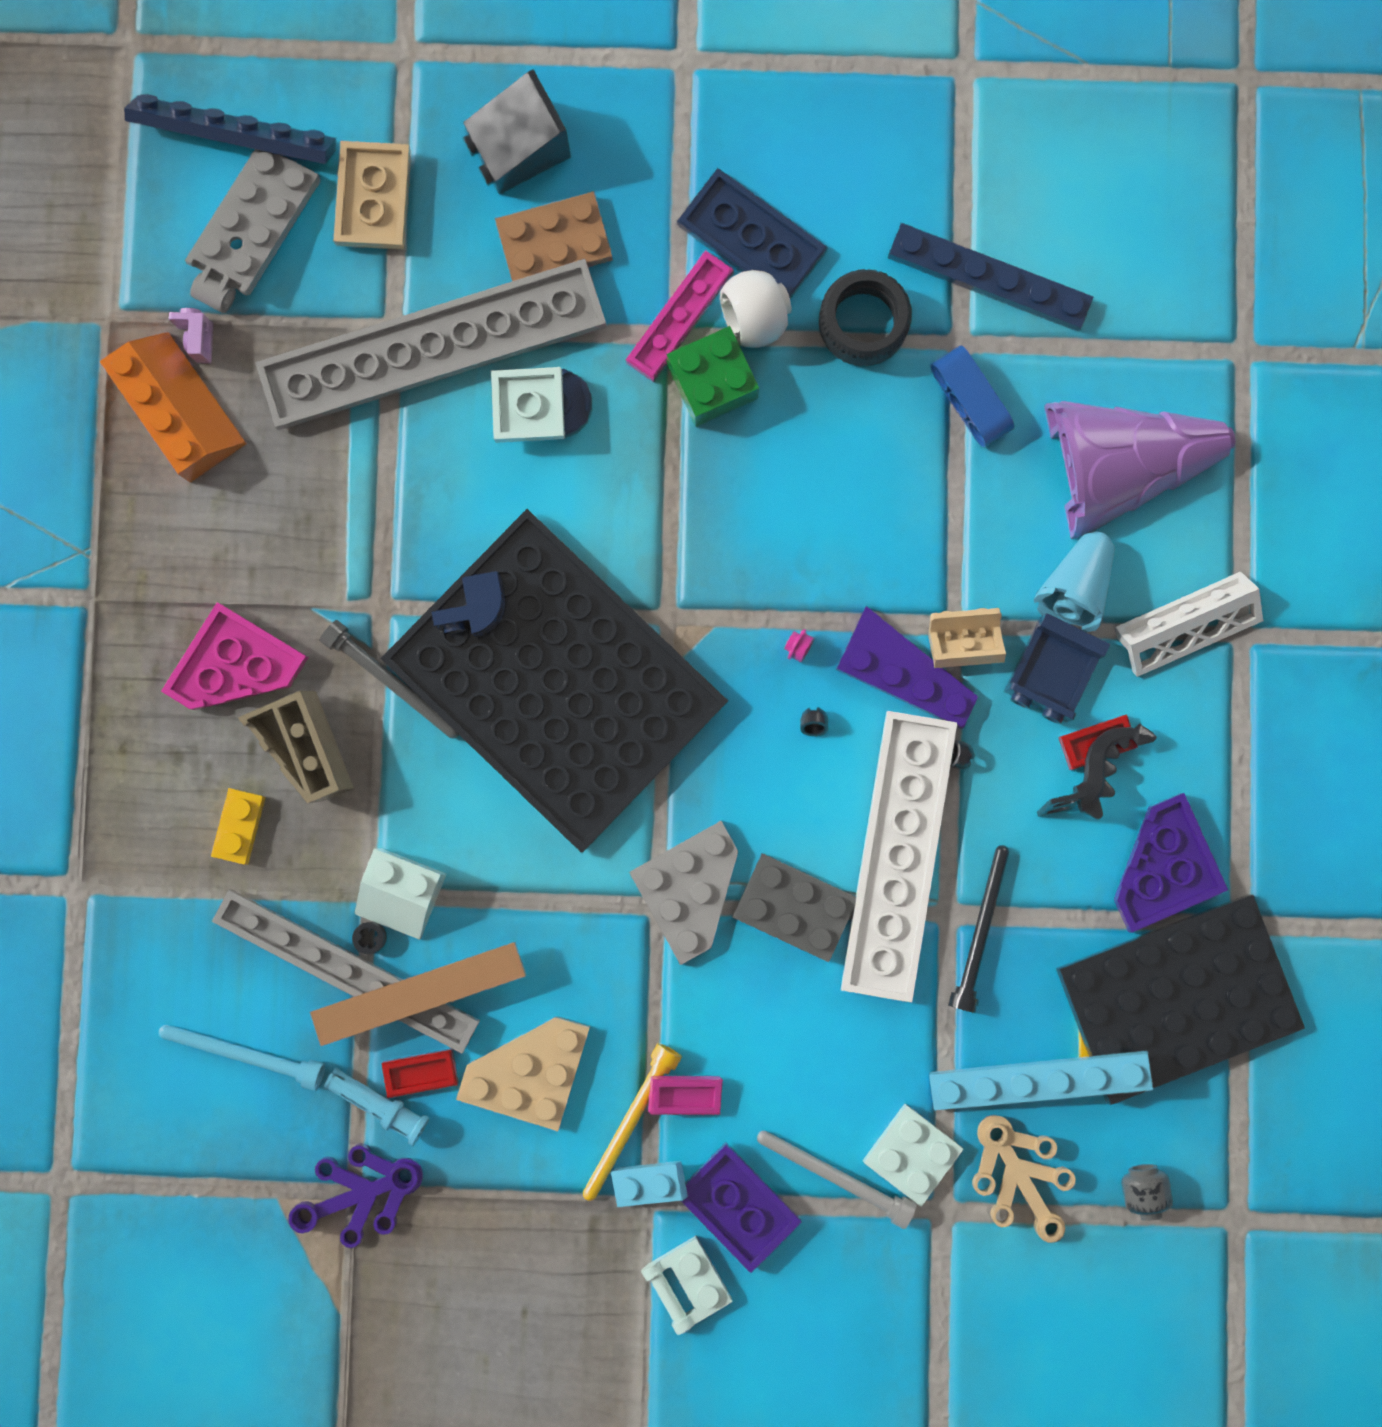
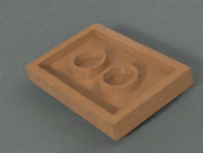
[495,191,613,281]

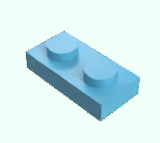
[611,1161,688,1207]

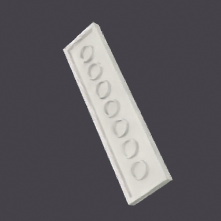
[841,711,957,1003]

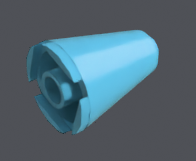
[1033,532,1115,632]

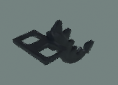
[1037,724,1157,820]

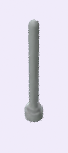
[757,1131,917,1229]

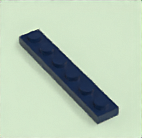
[124,94,336,164]
[888,223,1094,332]

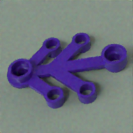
[288,1143,423,1248]

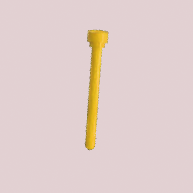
[583,1043,682,1201]

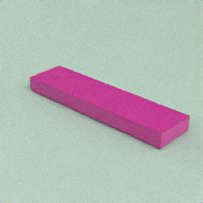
[625,250,733,382]

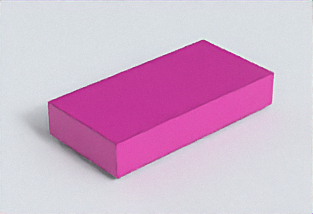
[648,1076,723,1115]

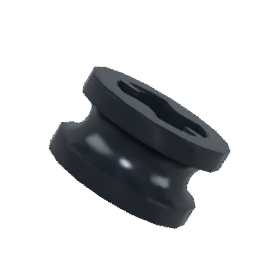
[352,922,387,954]

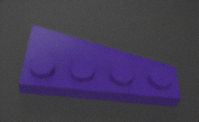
[836,606,978,729]

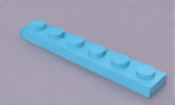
[929,1051,1153,1110]

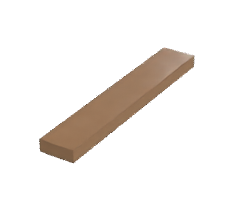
[310,941,527,1046]

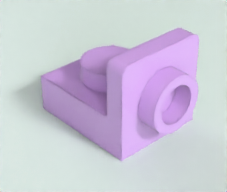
[169,308,213,364]

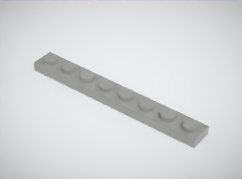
[212,890,480,1054]

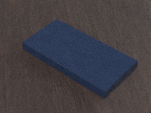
[677,168,828,299]

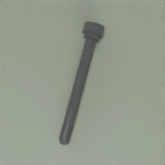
[319,620,459,739]

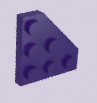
[1114,793,1228,933]

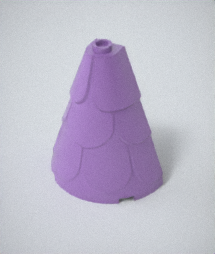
[1044,401,1235,539]

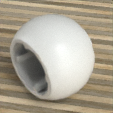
[720,270,791,348]

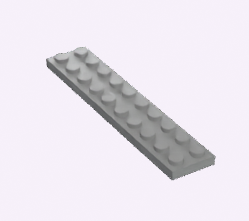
[255,259,607,431]

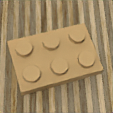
[334,141,411,250]

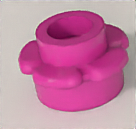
[784,629,815,662]

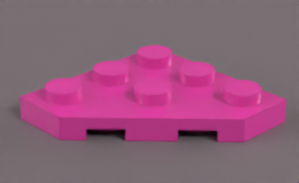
[161,602,309,710]

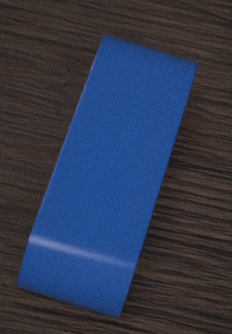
[930,345,1015,448]

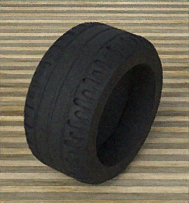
[819,269,912,366]

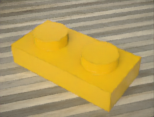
[211,788,266,865]

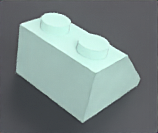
[355,848,447,940]

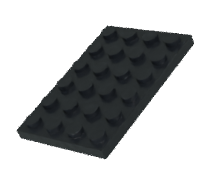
[1056,894,1305,1105]

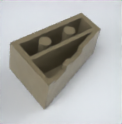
[238,691,354,803]

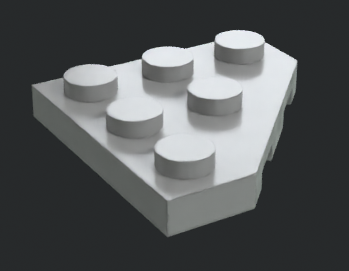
[629,821,738,965]

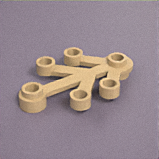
[972,1115,1075,1243]

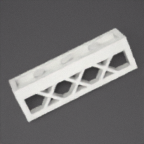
[1115,572,1263,677]

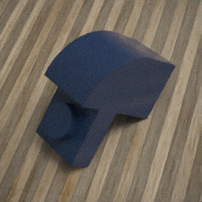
[432,571,505,637]

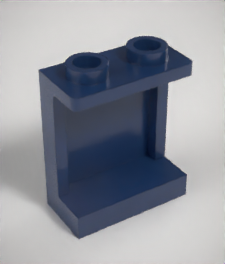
[1004,613,1110,724]

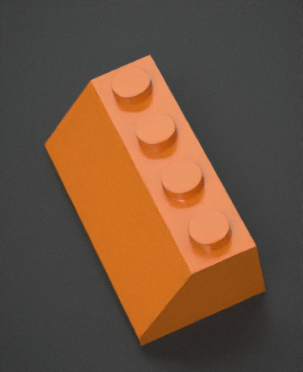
[99,332,247,483]

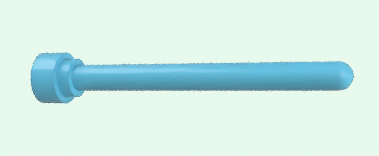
[159,1025,325,1091]

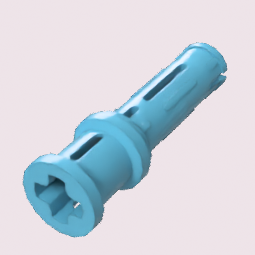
[324,1068,430,1146]

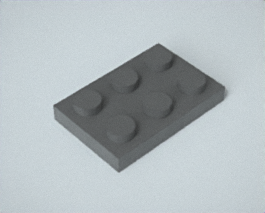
[732,853,856,962]

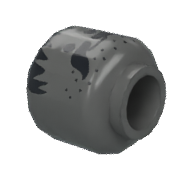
[1121,1164,1173,1221]

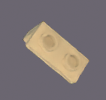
[928,608,1006,668]

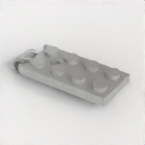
[185,149,320,313]

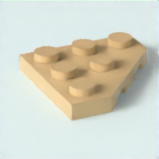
[456,1016,590,1131]

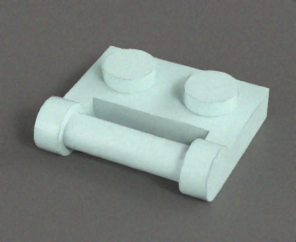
[641,1236,732,1335]

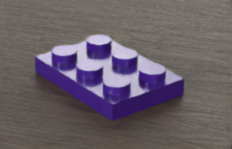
[681,1142,802,1273]

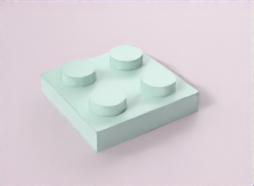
[491,367,565,443]
[863,1104,963,1207]

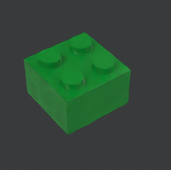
[666,326,759,427]

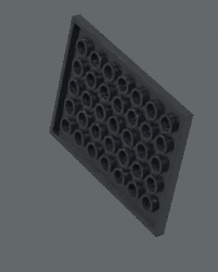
[380,509,728,853]

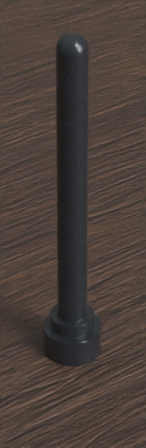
[948,845,1009,1013]

